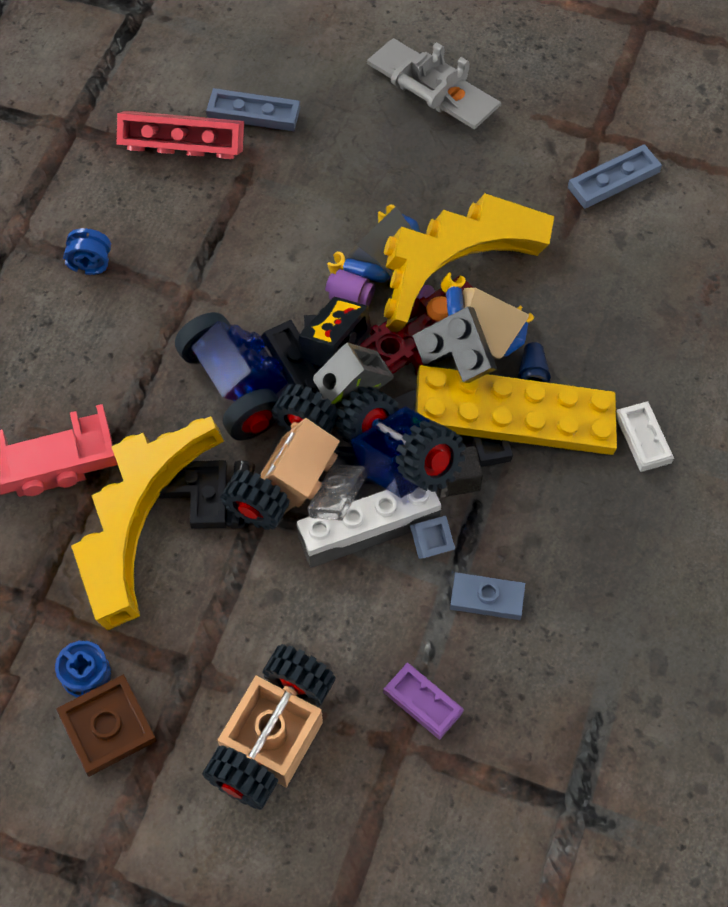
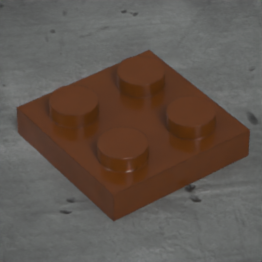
[56,674,157,777]

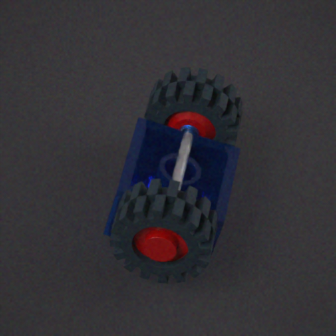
[335,386,466,498]

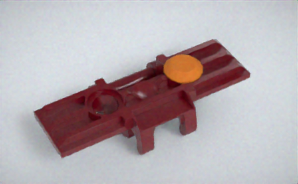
[360,275,473,376]

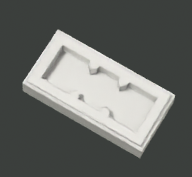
[616,401,674,472]

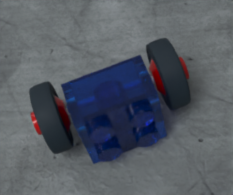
[175,312,287,441]

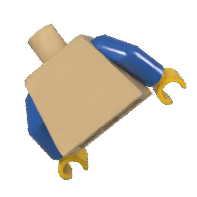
[441,272,534,360]

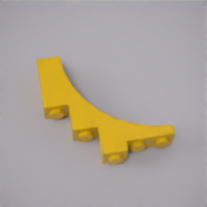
[384,193,554,333]
[71,416,224,631]

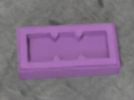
[383,662,464,740]

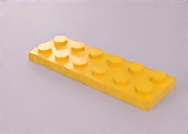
[415,365,617,455]

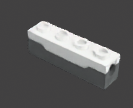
[297,482,441,568]

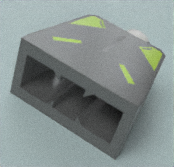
[313,343,394,408]

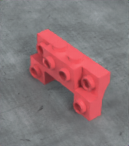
[0,404,118,497]

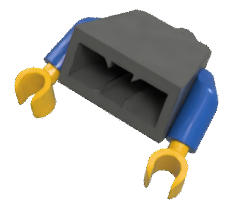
[327,204,420,285]

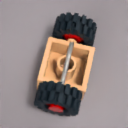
[220,384,340,530]
[202,644,336,810]

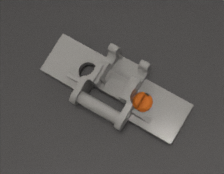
[367,38,501,130]

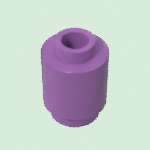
[325,269,375,307]

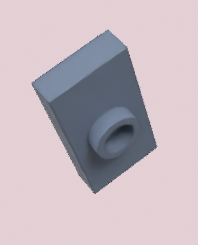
[450,572,525,620]

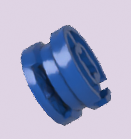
[63,228,111,275]
[55,641,111,698]

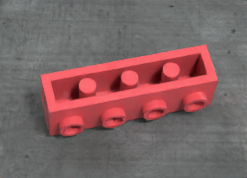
[117,111,244,159]

